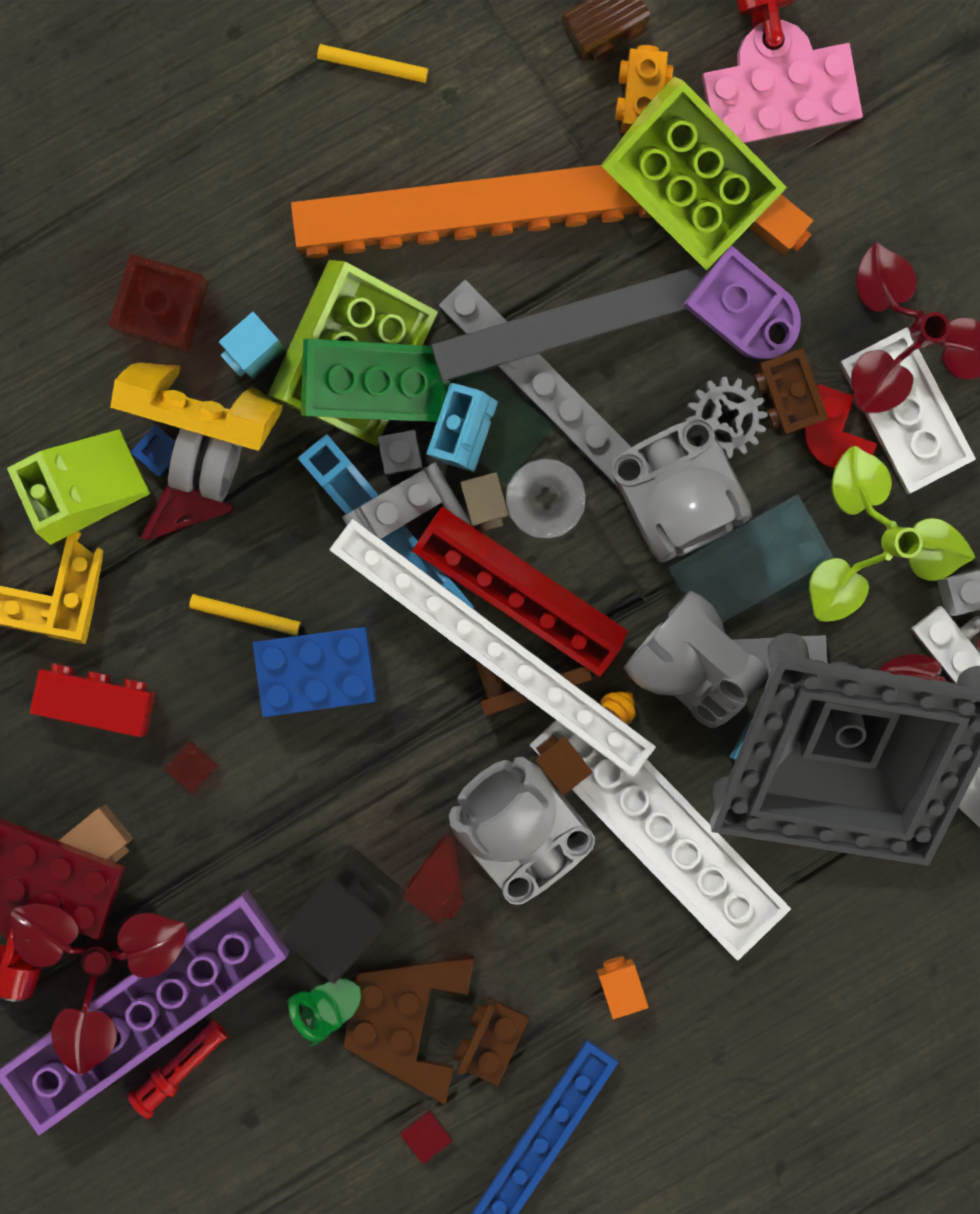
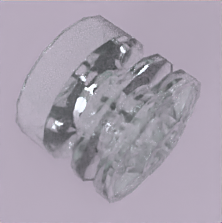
[506,459,586,539]

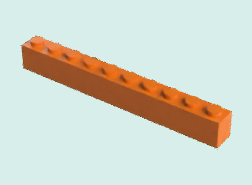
[291,165,652,258]

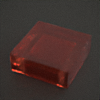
[165,741,219,794]

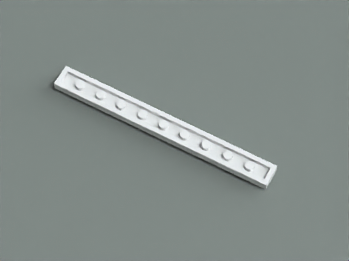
[329,518,656,777]

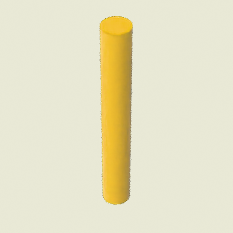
[317,44,429,83]
[189,594,301,636]

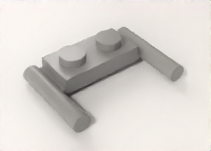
[342,462,472,539]

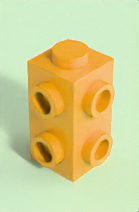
[615,45,673,133]

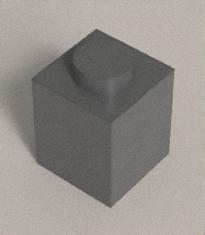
[378,430,423,477]

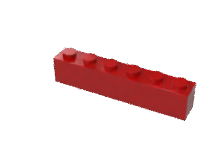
[412,506,628,677]

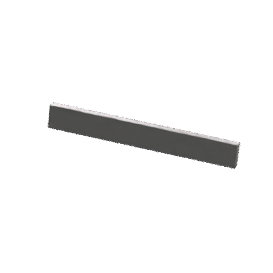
[431,265,711,382]

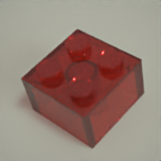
[109,254,209,354]

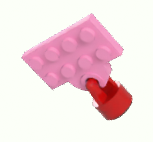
[702,0,863,143]

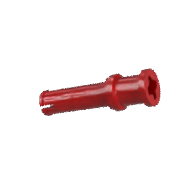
[127,1020,229,1119]

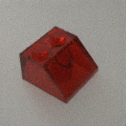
[402,827,464,925]

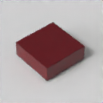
[400,1109,452,1164]

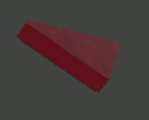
[140,482,234,541]

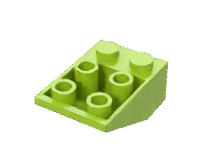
[7,429,151,545]

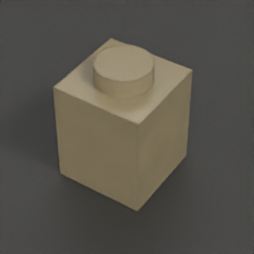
[460,472,509,532]

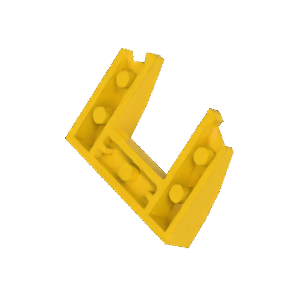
[110,362,283,451]
[0,531,103,645]

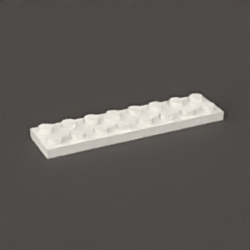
[530,720,791,961]

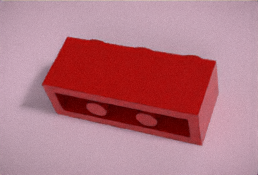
[30,663,156,737]

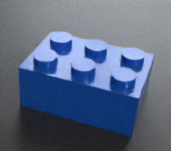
[253,627,378,717]

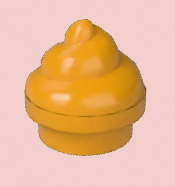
[601,691,636,725]

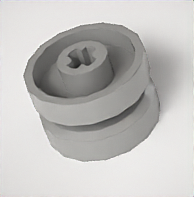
[168,428,242,502]

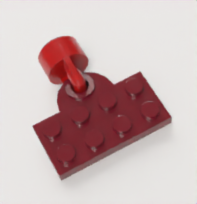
[0,818,125,1002]

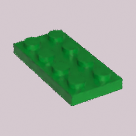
[301,339,450,422]

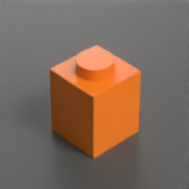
[750,194,813,256]
[597,956,649,1019]

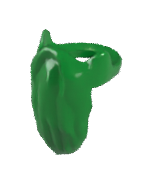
[287,978,362,1047]

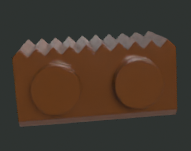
[562,0,650,61]

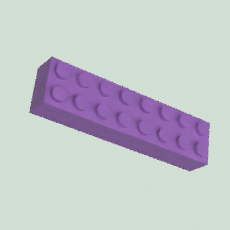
[0,890,291,1136]

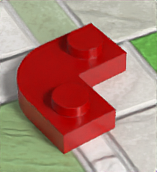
[803,384,877,470]

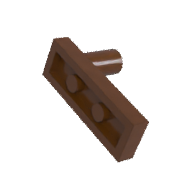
[474,658,592,716]

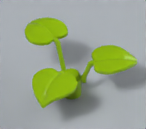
[809,446,975,622]

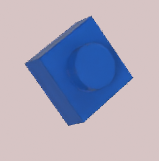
[131,424,176,477]

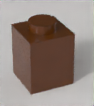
[534,734,593,796]

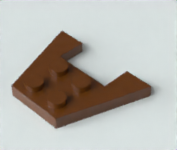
[343,956,474,1105]

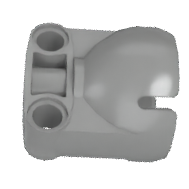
[612,418,752,562]
[624,590,769,728]
[449,757,595,905]

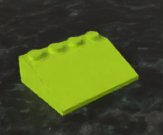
[601,76,787,271]
[267,260,438,446]

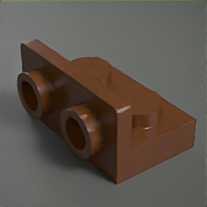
[753,348,828,437]
[454,997,529,1086]

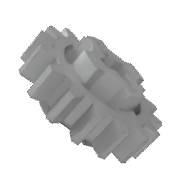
[685,377,768,459]

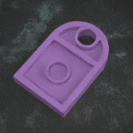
[683,245,801,360]

